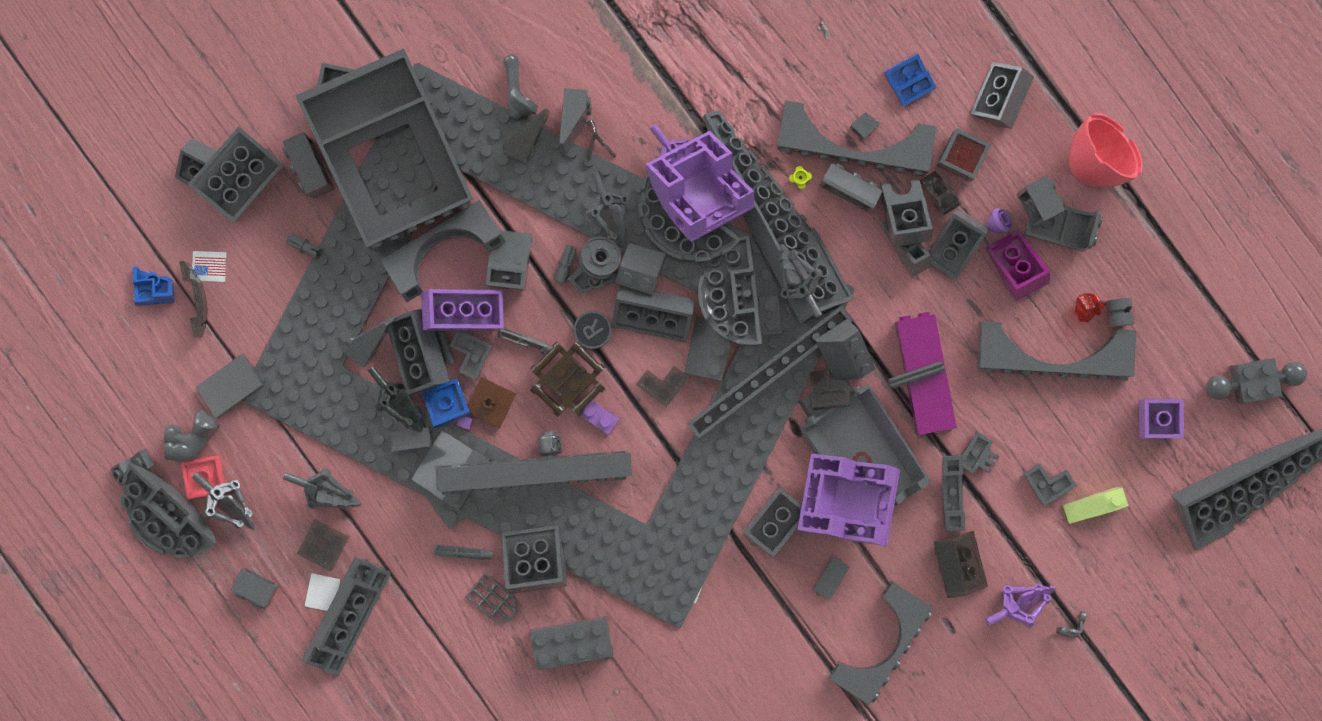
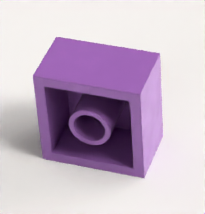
[1139,399,1184,438]

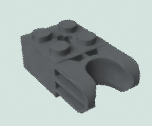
[881,179,933,247]

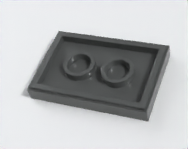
[196,354,264,419]

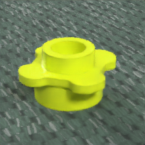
[789,166,812,189]

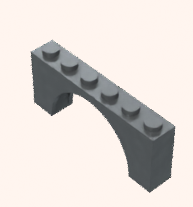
[381,200,505,302]
[828,581,932,705]

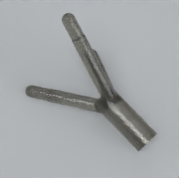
[586,120,616,160]

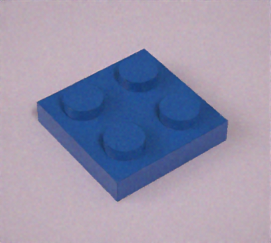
[422,378,471,429]

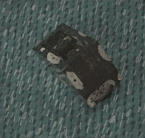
[920,171,960,216]

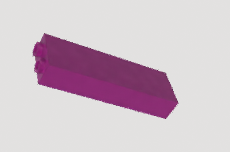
[895,312,957,435]

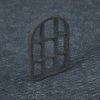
[466,573,517,622]

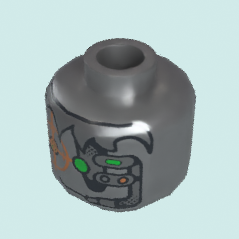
[537,431,563,457]

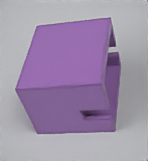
[456,416,473,430]

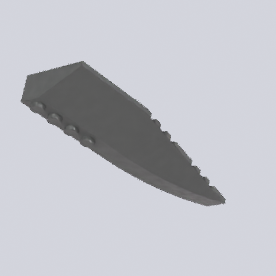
[703,111,854,324]

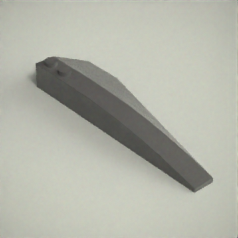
[1172,429,1322,550]

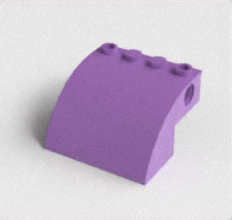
[646,131,754,242]
[798,454,900,546]

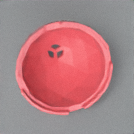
[1068,113,1143,187]

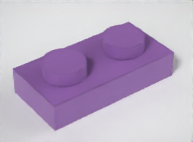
[580,401,619,435]

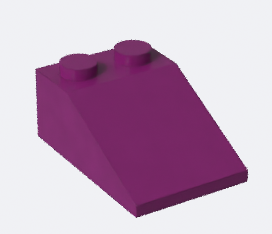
[986,230,1050,301]

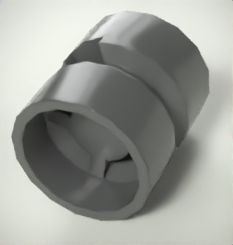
[1106,297,1135,327]

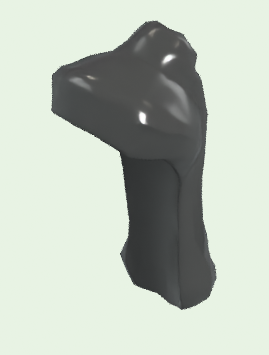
[503,53,538,120]

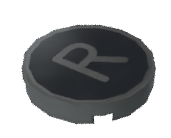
[574,311,612,349]

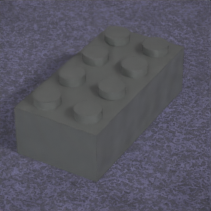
[388,309,450,395]
[530,616,613,670]

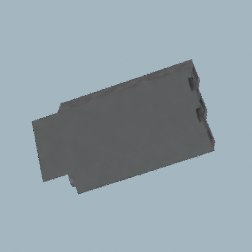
[798,379,931,506]

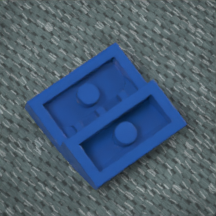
[883,53,936,106]

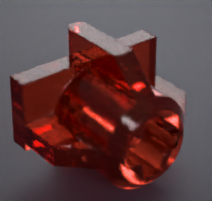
[1075,293,1107,323]

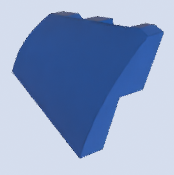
[133,267,175,306]

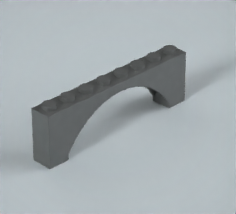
[777,100,937,176]
[977,321,1136,381]

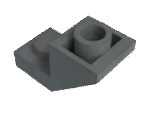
[111,449,155,486]

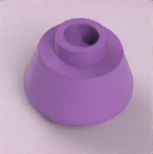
[987,208,1012,233]

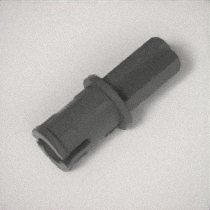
[286,234,323,259]
[554,245,576,284]

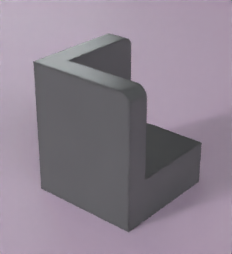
[850,112,881,141]

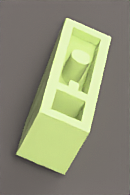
[1062,487,1128,524]

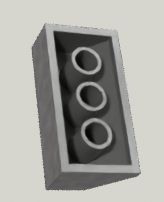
[612,285,695,342]

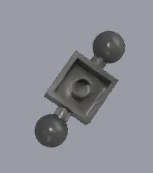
[1206,358,1307,403]

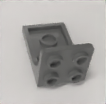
[1024,206,1103,252]

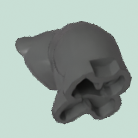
[164,410,220,462]

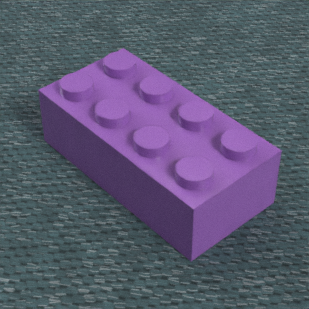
[421,289,504,331]

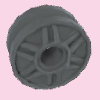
[579,237,621,280]

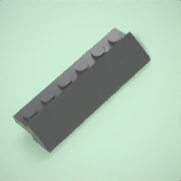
[302,557,391,676]

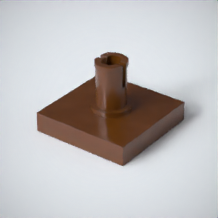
[468,377,517,428]

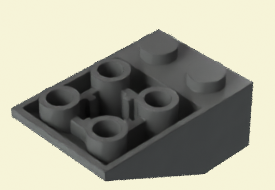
[485,230,532,291]

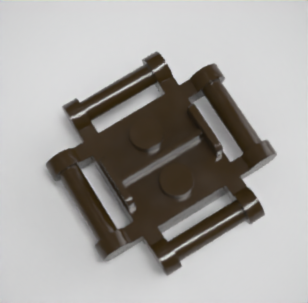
[530,341,606,417]

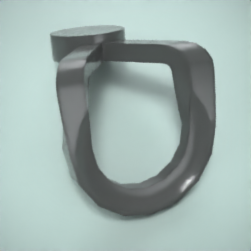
[1056,611,1086,638]

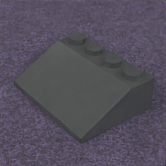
[188,126,284,223]

